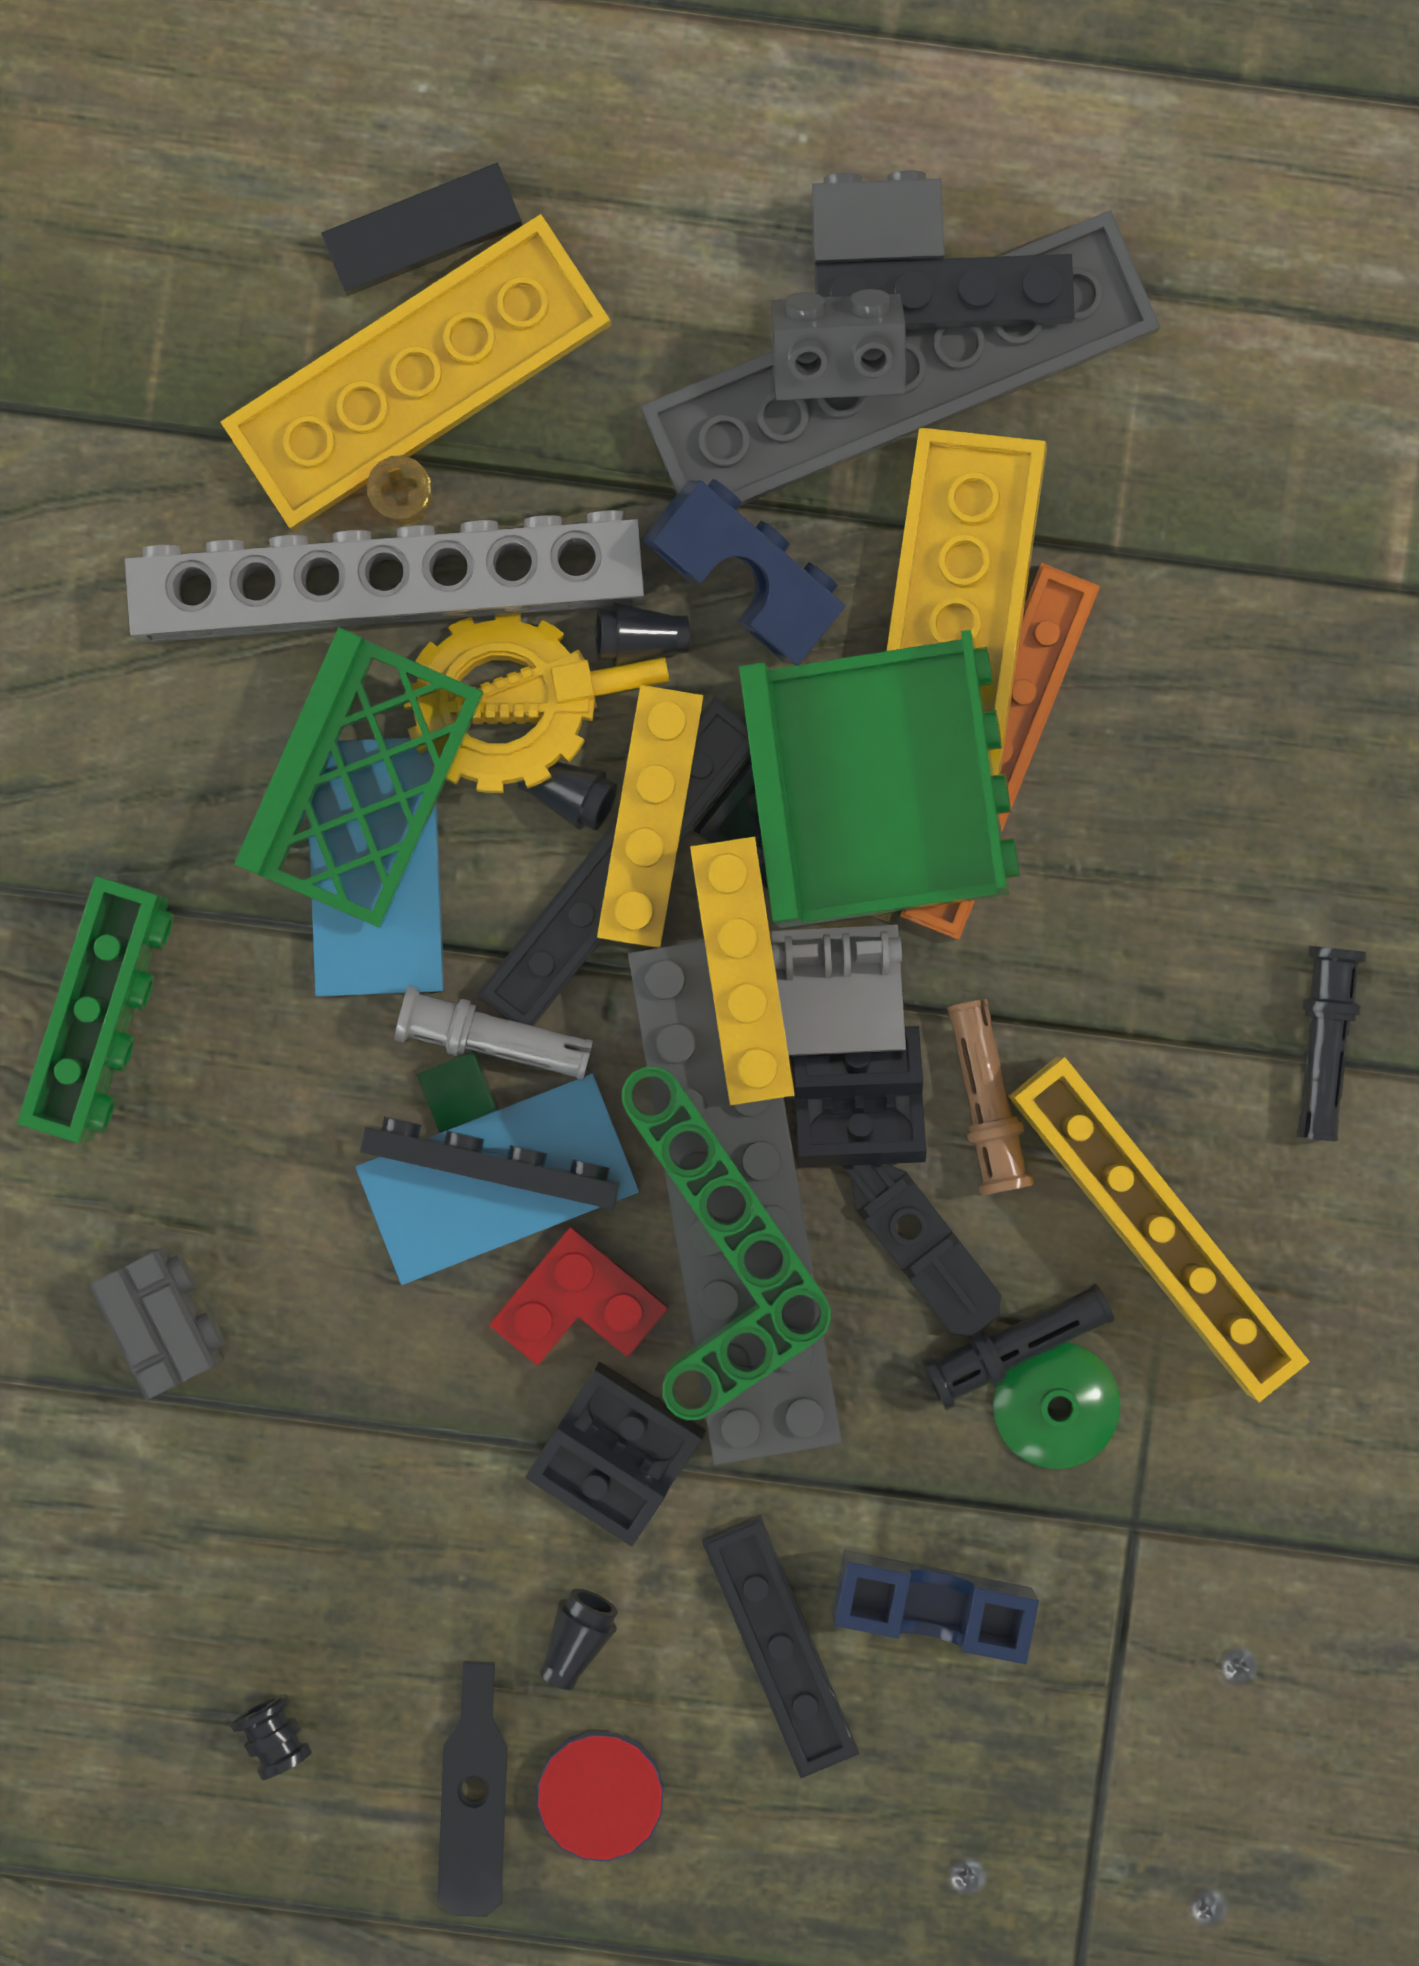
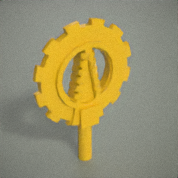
[404,613,670,793]

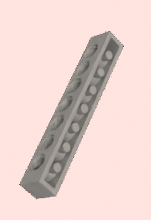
[125,510,645,643]

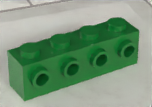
[16,876,174,1143]

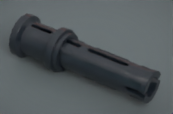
[1296,946,1367,1141]
[921,1284,1114,1411]

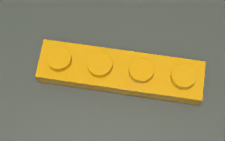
[597,685,704,948]
[690,837,795,1106]

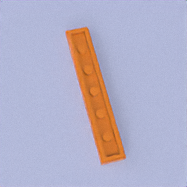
[899,562,1100,940]

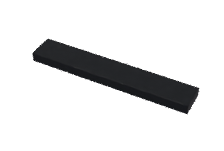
[477,696,751,1026]

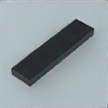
[702,1514,860,1778]

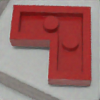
[489,1225,669,1366]

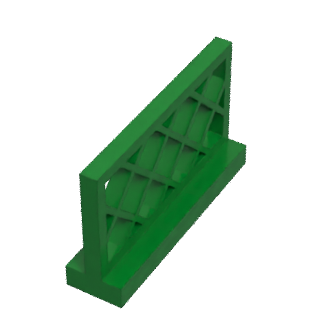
[234,627,484,928]

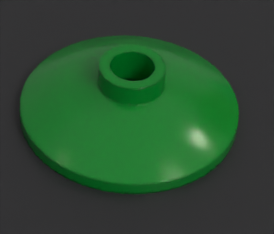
[993,1342,1120,1469]

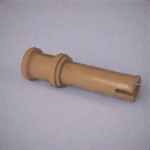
[947,999,1036,1196]

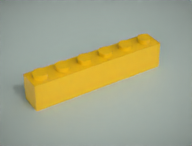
[1007,1057,1310,1403]

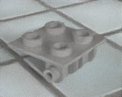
[771,925,906,1056]

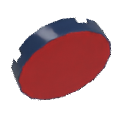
[537,1729,664,1861]

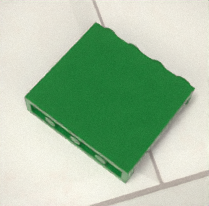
[739,630,1020,928]

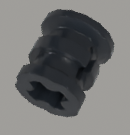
[230,1694,313,1780]

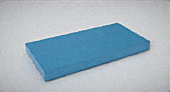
[309,738,445,997]
[355,1073,639,1285]

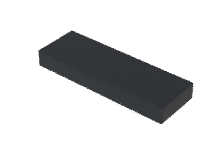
[321,162,523,296]

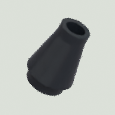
[595,603,690,667]
[518,762,617,830]
[539,1589,618,1690]

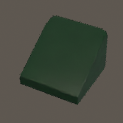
[417,1051,499,1133]

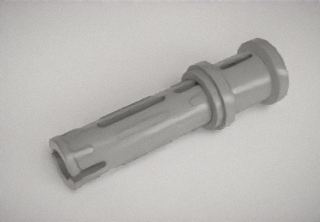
[394,985,593,1080]

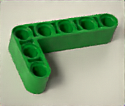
[622,1066,831,1420]

